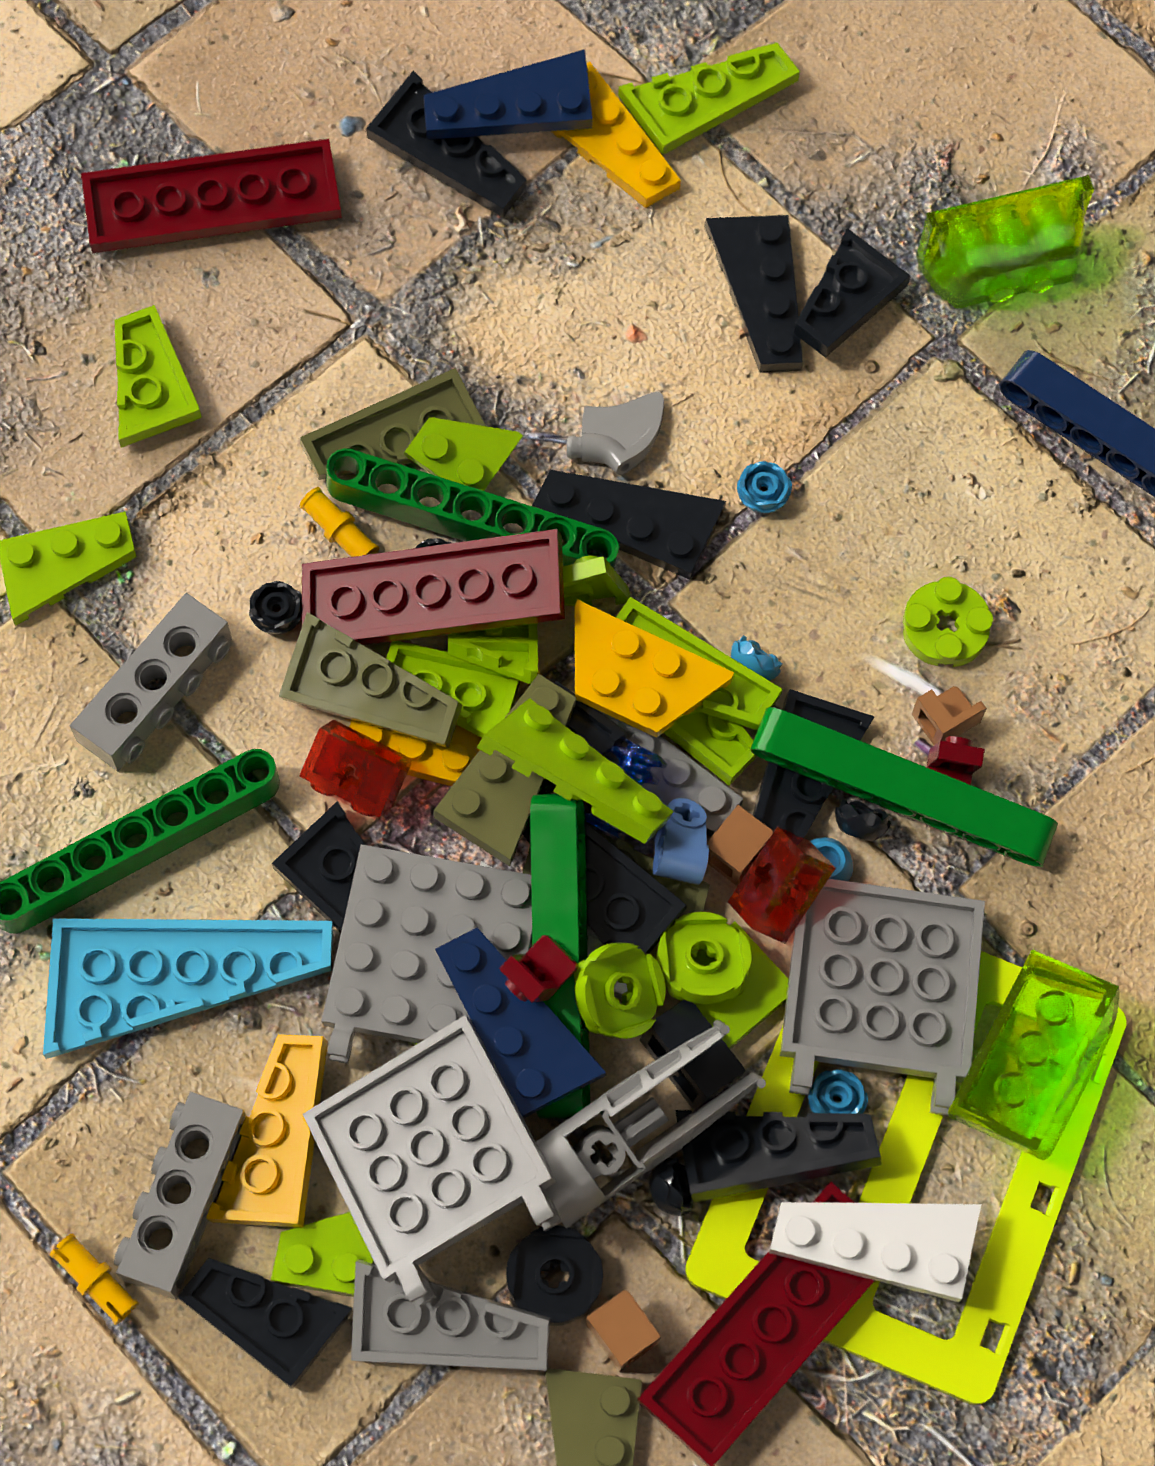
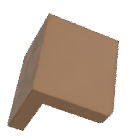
[912,686,987,745]
[707,805,773,887]
[586,1290,661,1372]

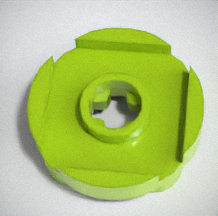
[902,577,993,667]
[656,912,751,1004]
[574,943,666,1039]

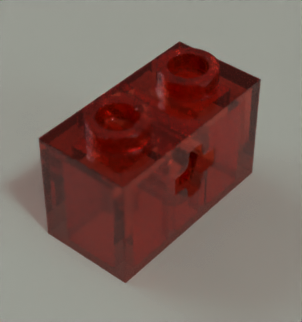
[299,719,413,817]
[728,826,836,944]

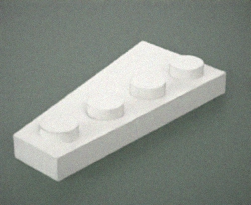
[769,1202,981,1302]

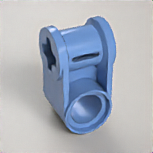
[652,798,709,885]

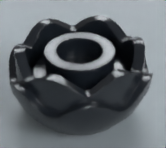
[249,581,302,634]
[835,799,891,841]
[649,1158,694,1216]

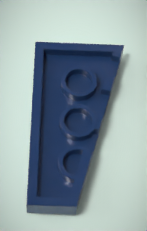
[424,49,592,140]
[435,927,607,1119]

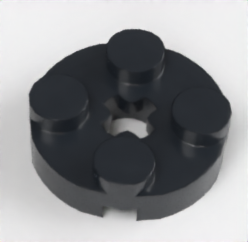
[506,1225,603,1326]

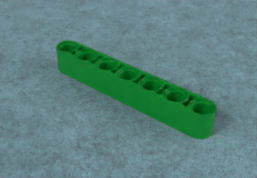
[326,448,619,568]
[750,707,1058,867]
[0,749,280,934]
[530,794,591,1119]

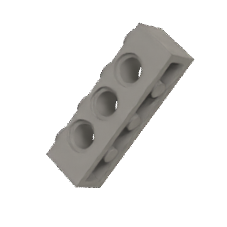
[69,593,232,772]
[114,1091,246,1300]

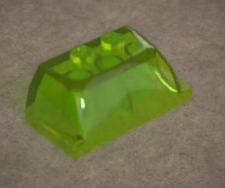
[916,175,1094,308]
[948,950,1120,1161]

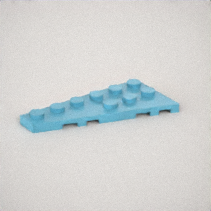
[43,918,333,1059]

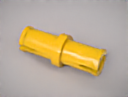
[299,487,380,557]
[49,1233,139,1325]

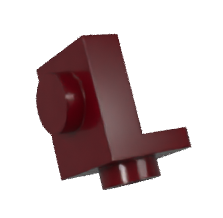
[927,736,985,785]
[499,935,578,1003]

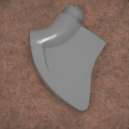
[566,392,664,475]

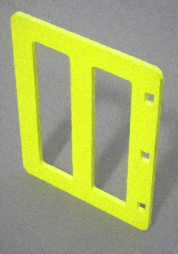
[685,951,1126,1405]

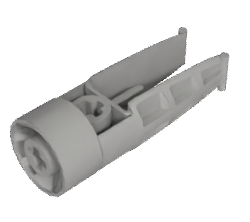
[536,1020,766,1228]

